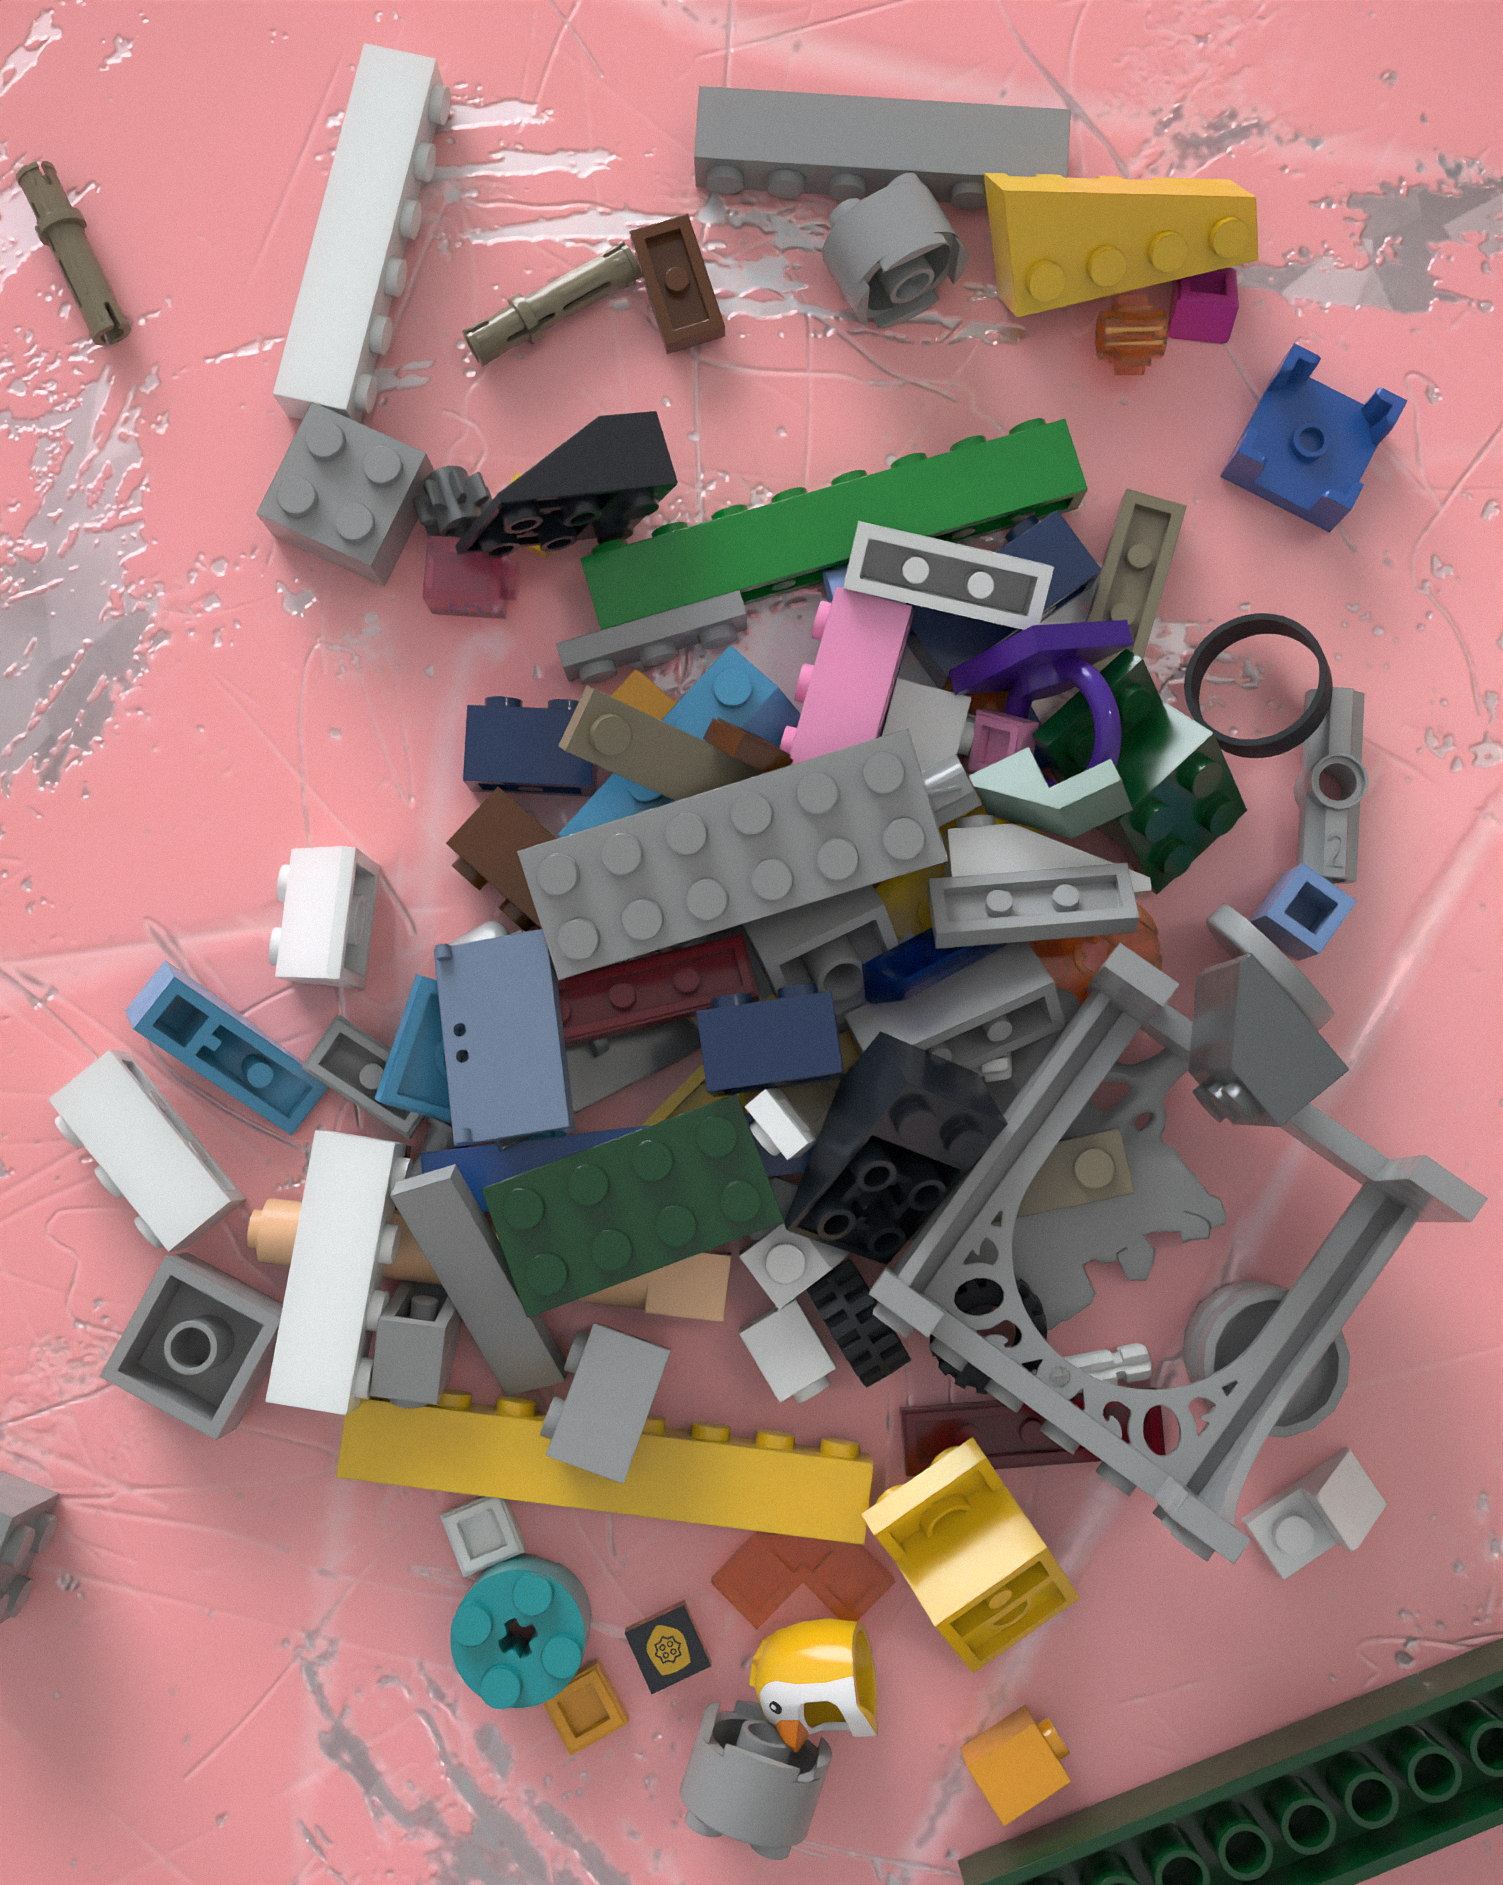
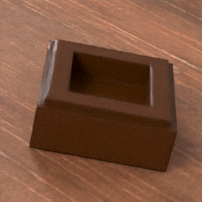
[703,717,793,773]

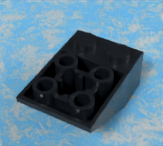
[455,411,678,559]
[784,1031,1008,1265]

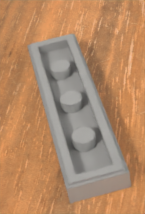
[390,1164,568,1397]

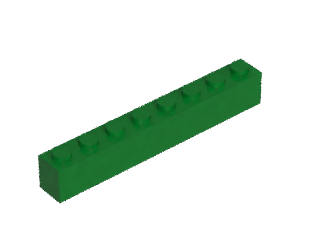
[580,418,1088,630]

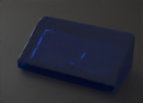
[862,927,1007,1004]

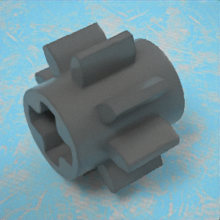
[413,466,493,546]

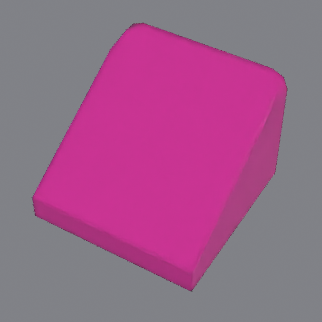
[1168,268,1239,344]

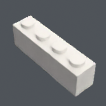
[265,1130,413,1415]

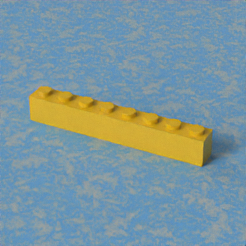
[336,1389,874,1545]

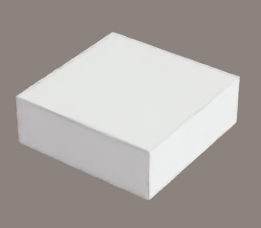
[440,1496,527,1577]

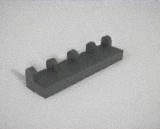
[494,1019,701,1152]

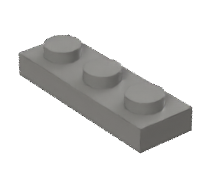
[556,590,747,684]
[927,863,1139,949]

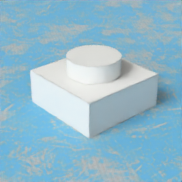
[745,1088,818,1160]

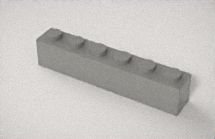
[694,86,1071,210]

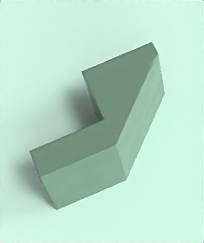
[969,747,1133,838]

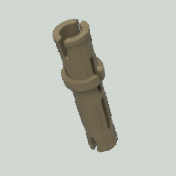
[16,161,131,346]
[462,241,642,367]

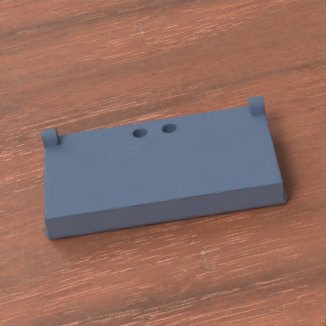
[434,929,575,1147]

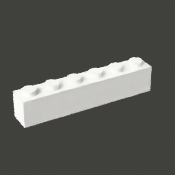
[273,43,451,423]

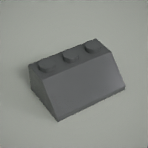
[1188,953,1350,1127]

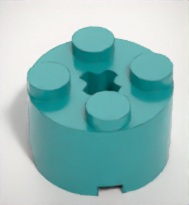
[450,1553,591,1710]

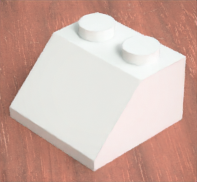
[269,846,380,990]

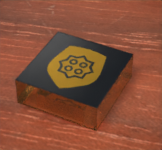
[625,1600,712,1694]

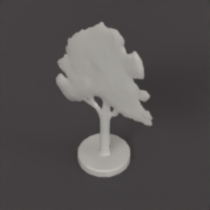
[963,903,1334,1330]

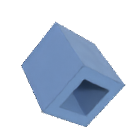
[1249,863,1357,961]

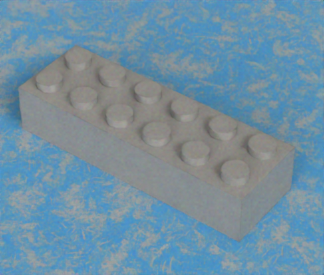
[517,728,947,980]

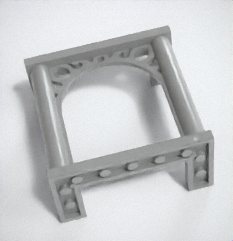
[868,943,1488,1564]

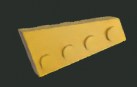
[984,173,1259,318]

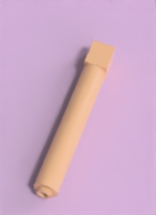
[247,1198,732,1322]

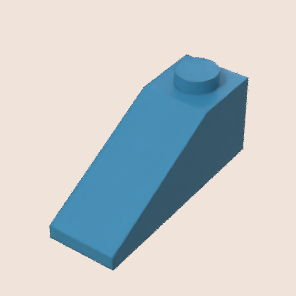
[125,960,329,1136]

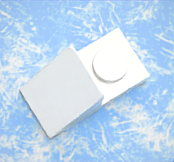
[1240,1447,1387,1580]

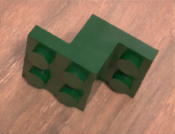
[1032,648,1247,895]

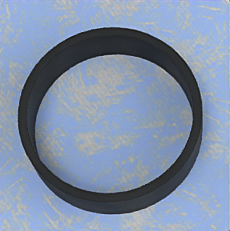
[1184,613,1333,758]

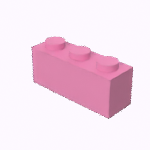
[779,586,914,765]

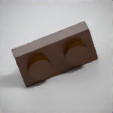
[629,213,725,354]

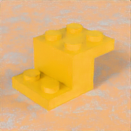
[861,1437,1080,1673]

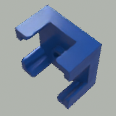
[1220,343,1408,533]

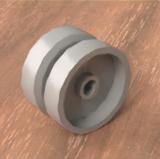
[1183,1280,1350,1438]

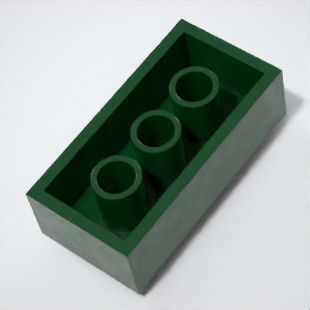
[481,1093,784,1318]

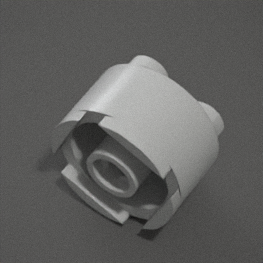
[822,173,968,328]
[680,1700,832,1860]

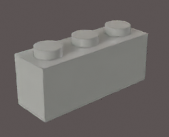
[844,941,1066,1070]

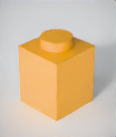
[960,1704,1072,1827]

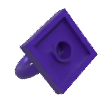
[949,620,1134,788]

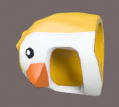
[749,1618,878,1753]

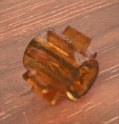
[1095,294,1168,375]

